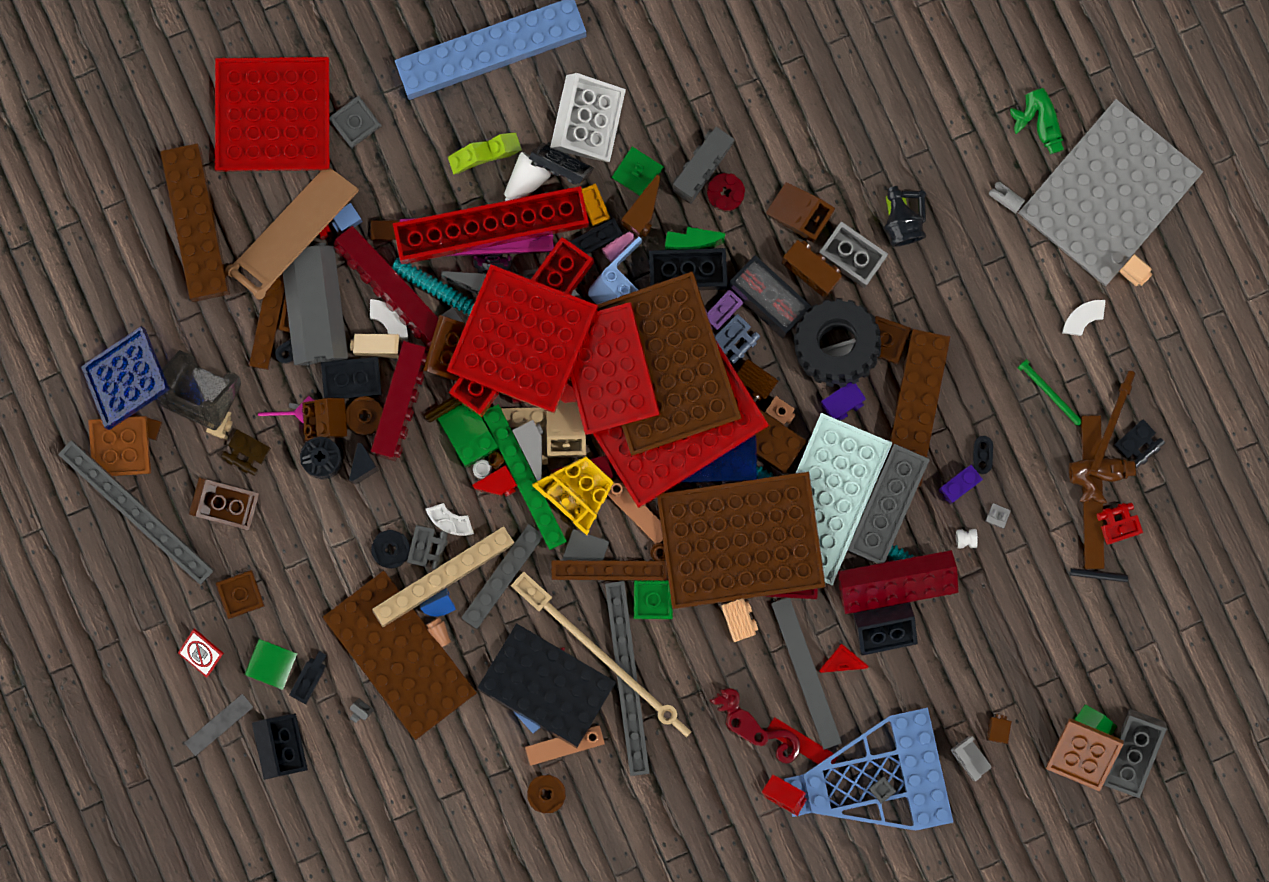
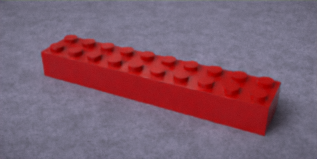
[393,186,589,265]
[449,237,594,417]

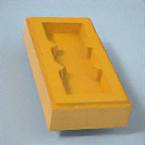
[582,184,610,226]

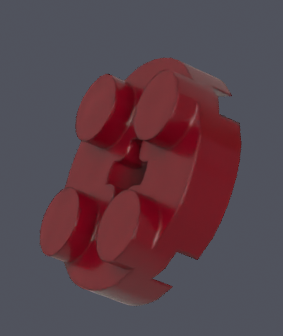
[707,173,745,212]

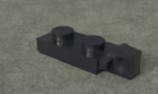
[289,651,327,705]

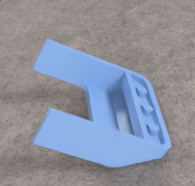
[588,237,642,305]

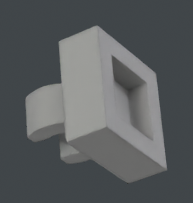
[985,503,1011,529]

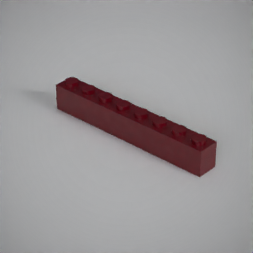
[334,226,439,352]

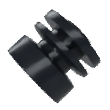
[300,437,343,480]

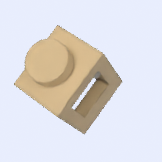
[206,409,232,440]

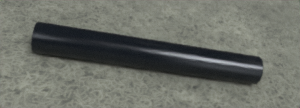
[1069,568,1128,582]

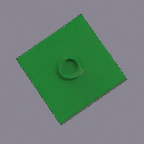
[634,580,673,619]

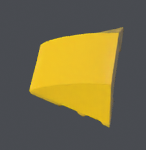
[532,456,614,535]

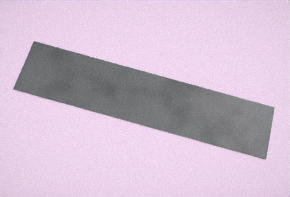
[185,694,253,756]

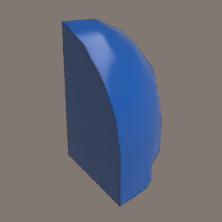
[420,588,456,617]

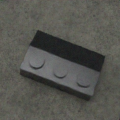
[853,602,918,656]
[252,713,308,780]

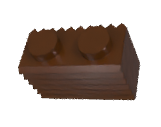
[737,359,779,401]

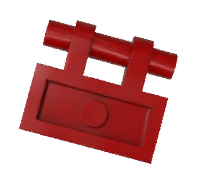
[1097,502,1143,545]

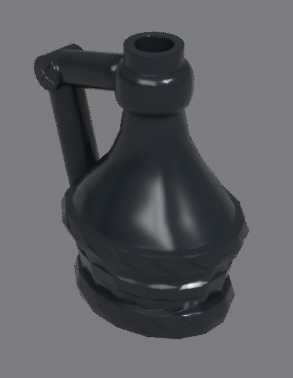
[884,186,926,247]

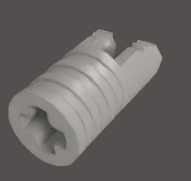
[989,182,1025,214]

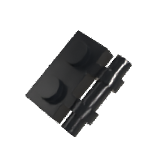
[1114,419,1165,469]

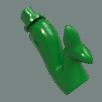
[1010,88,1064,155]

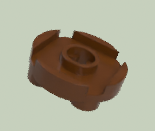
[346,397,383,435]
[527,775,566,814]

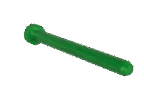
[1017,359,1082,426]

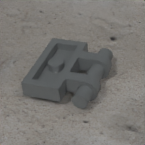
[407,525,448,569]

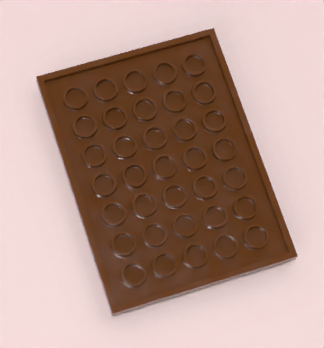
[596,271,742,456]
[657,472,826,609]

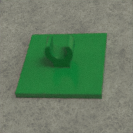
[611,146,664,196]

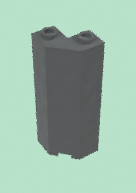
[283,243,348,366]

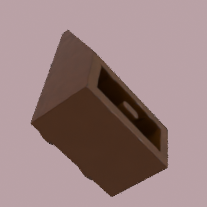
[766,182,835,244]

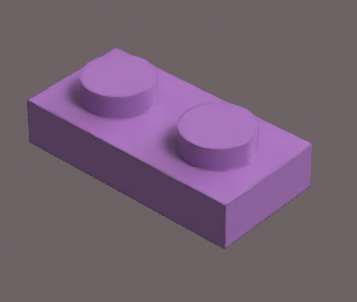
[707,290,744,331]

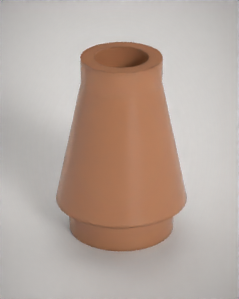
[426,617,451,647]

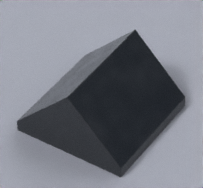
[349,443,379,485]

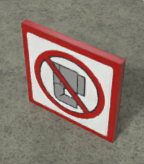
[178,628,224,678]

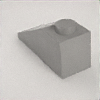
[512,420,544,481]

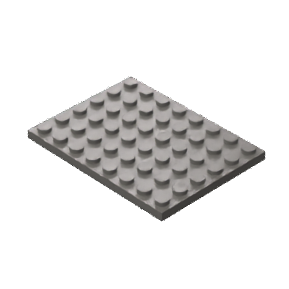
[1018,99,1203,287]

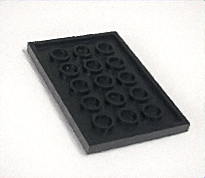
[477,623,616,748]

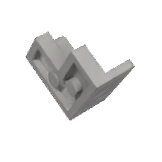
[950,736,991,781]

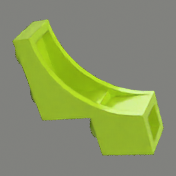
[448,133,522,175]

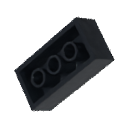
[649,248,727,290]

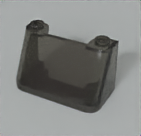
[151,350,241,430]

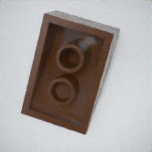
[622,175,660,238]
[189,478,259,530]

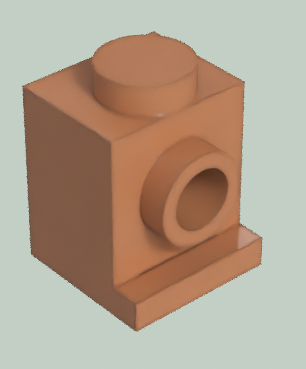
[765,396,795,425]

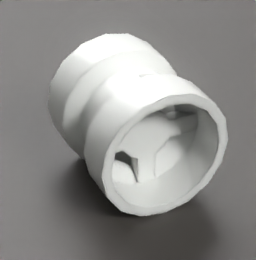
[956,529,977,549]

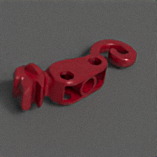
[709,688,800,764]

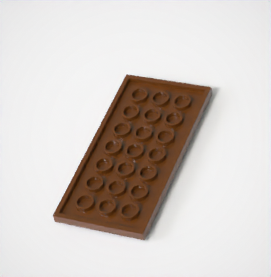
[322,571,477,740]

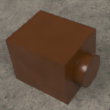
[986,714,1012,744]

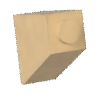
[350,334,402,359]

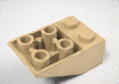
[547,400,586,458]

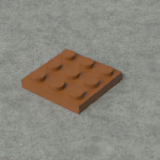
[88,416,151,476]
[1046,718,1124,791]

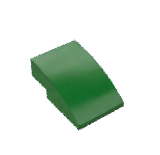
[665,227,725,250]

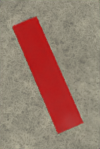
[766,717,839,771]

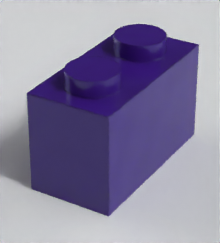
[820,382,866,421]
[938,465,983,504]

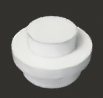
[473,460,492,479]

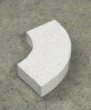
[370,299,408,339]
[1062,300,1105,336]
[426,503,474,536]

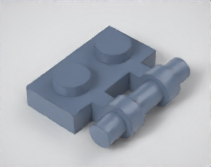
[715,314,761,364]

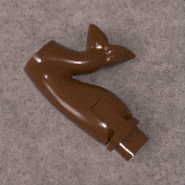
[1069,458,1136,504]

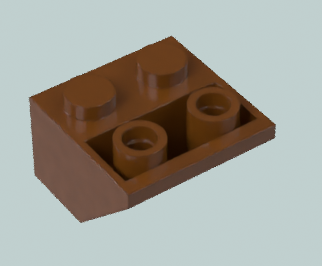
[302,398,347,441]

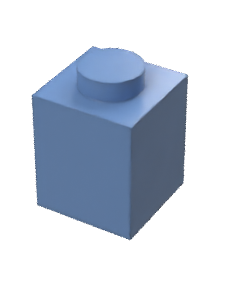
[331,203,362,233]

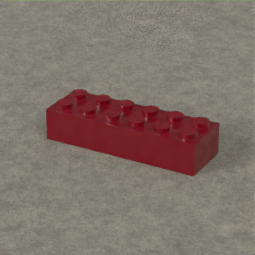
[371,341,428,462]
[838,550,959,614]

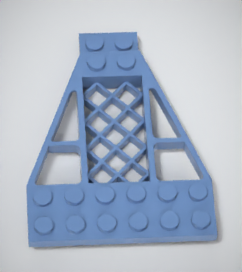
[784,708,953,831]

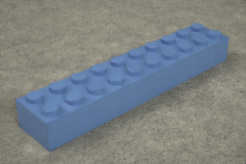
[395,0,586,100]

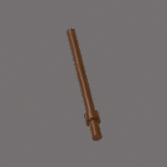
[1090,371,1136,474]

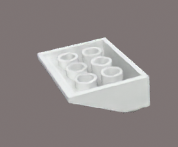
[550,73,626,162]

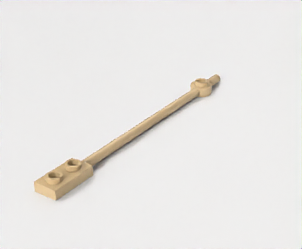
[511,572,692,737]

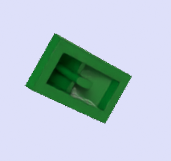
[1074,704,1117,735]

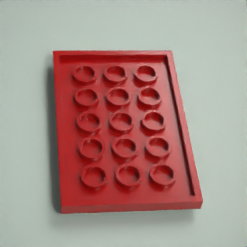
[570,302,660,435]

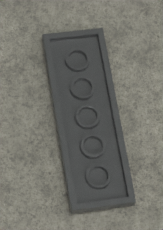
[848,444,930,564]

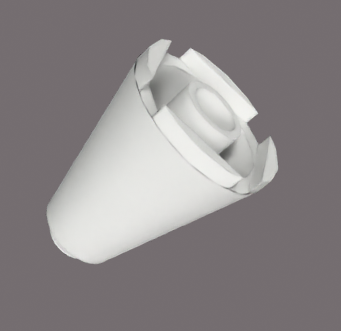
[504,152,552,201]

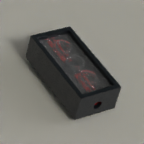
[727,255,811,338]

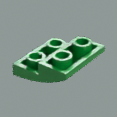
[244,639,297,690]

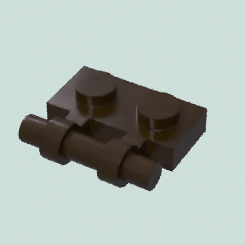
[221,429,271,476]

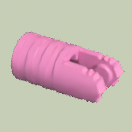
[601,232,635,263]

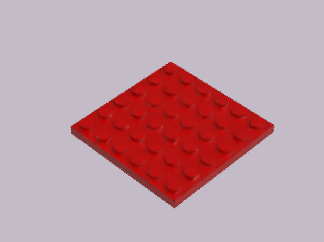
[215,57,330,172]
[447,265,598,414]

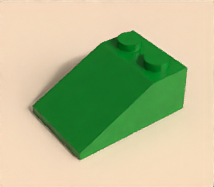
[438,404,499,468]

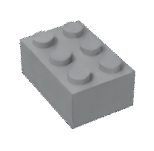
[819,222,888,288]

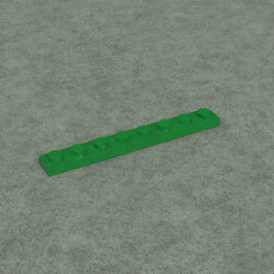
[483,404,567,550]

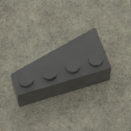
[672,127,735,204]

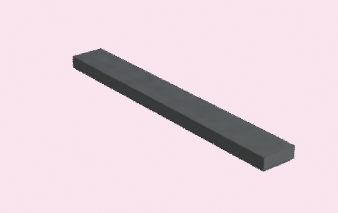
[771,598,842,750]

